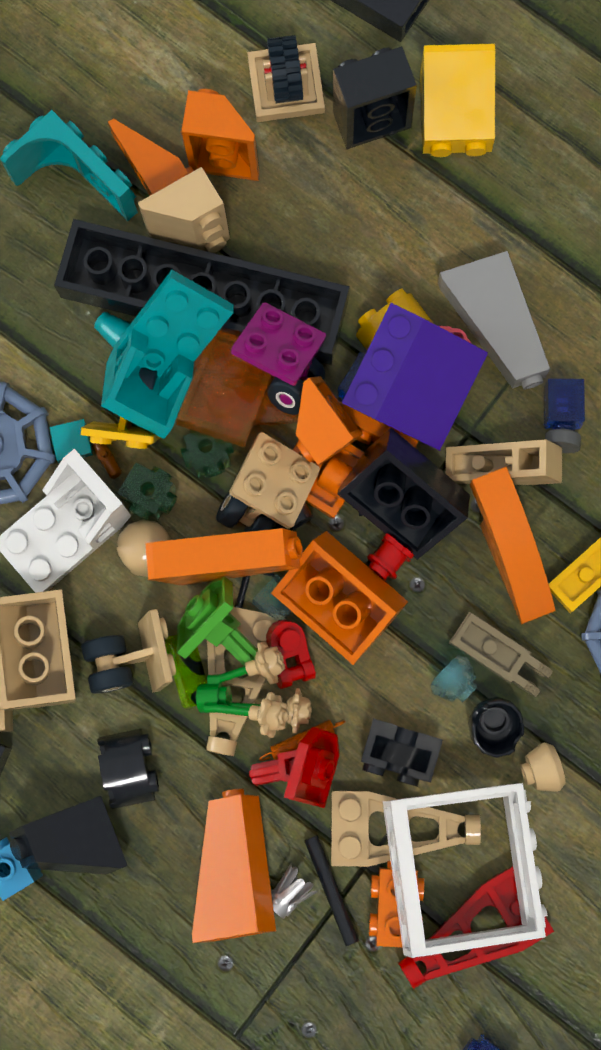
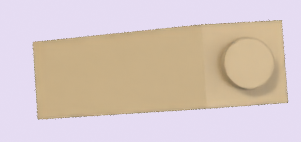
[445,439,562,485]

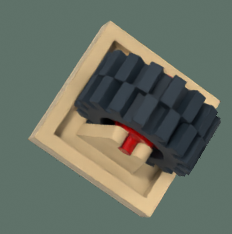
[247,35,325,122]

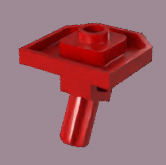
[249,727,340,808]

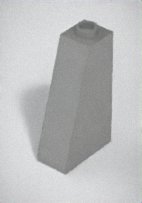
[438,251,550,390]

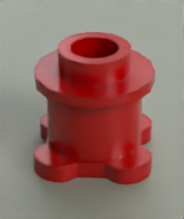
[367,533,414,581]

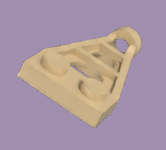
[205,607,286,756]
[331,791,481,867]

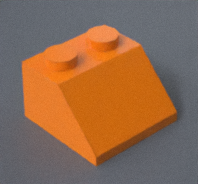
[296,376,363,465]

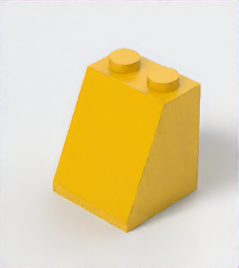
[420,44,495,157]

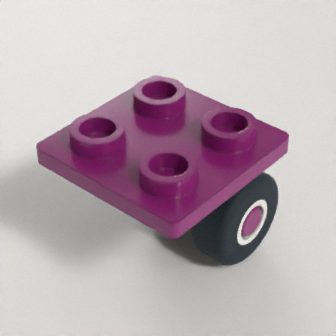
[231,303,326,415]

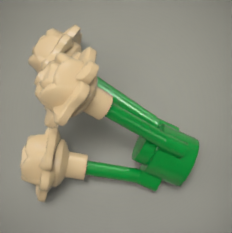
[196,641,312,738]

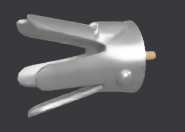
[271,864,317,919]

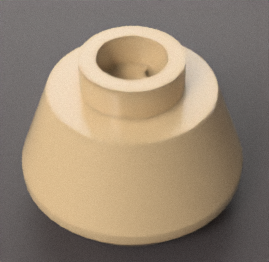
[520,742,565,792]

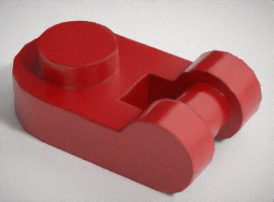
[266,619,316,689]

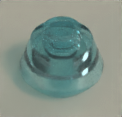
[430,655,477,703]

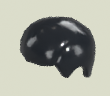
[468,697,524,758]

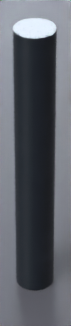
[304,835,359,946]

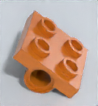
[293,440,364,519]

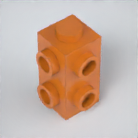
[369,861,424,948]

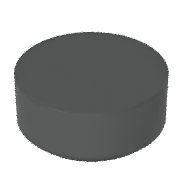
[545,429,581,453]

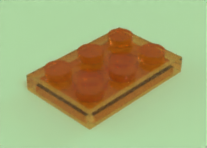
[176,330,273,448]

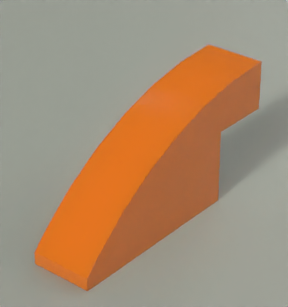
[470,467,556,625]

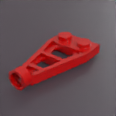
[398,865,554,989]

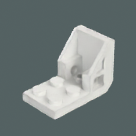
[0,449,131,593]

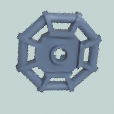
[0,382,56,505]

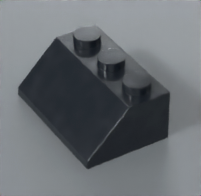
[337,428,470,560]

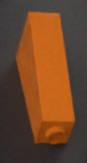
[145,528,303,585]
[192,789,276,943]

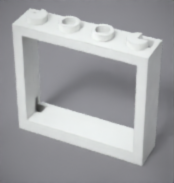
[382,783,548,958]

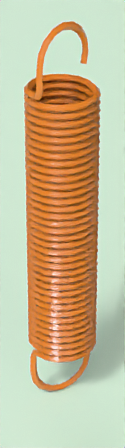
[259,719,346,761]

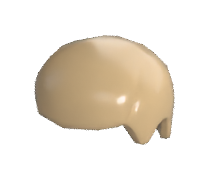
[117,519,172,577]

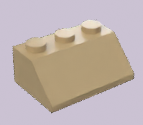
[138,167,230,253]
[0,589,76,710]

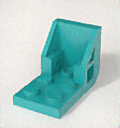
[101,270,234,439]

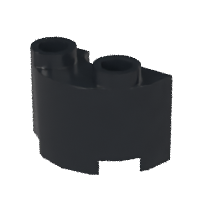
[361,718,443,787]
[97,728,159,809]

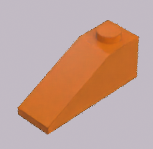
[108,119,194,196]

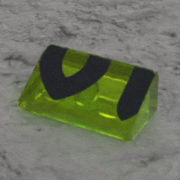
[164,635,207,710]

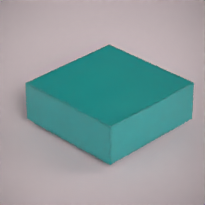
[49,419,93,463]

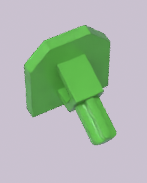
[177,577,258,666]

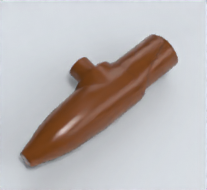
[89,436,122,479]

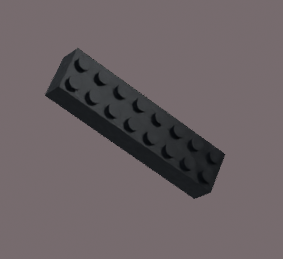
[54,219,350,365]

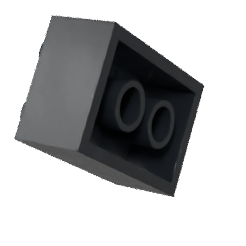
[333,46,417,150]

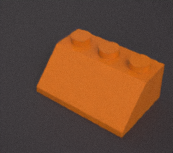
[181,89,259,181]
[271,531,408,665]

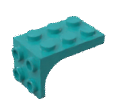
[0,110,138,221]

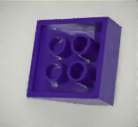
[342,303,488,451]

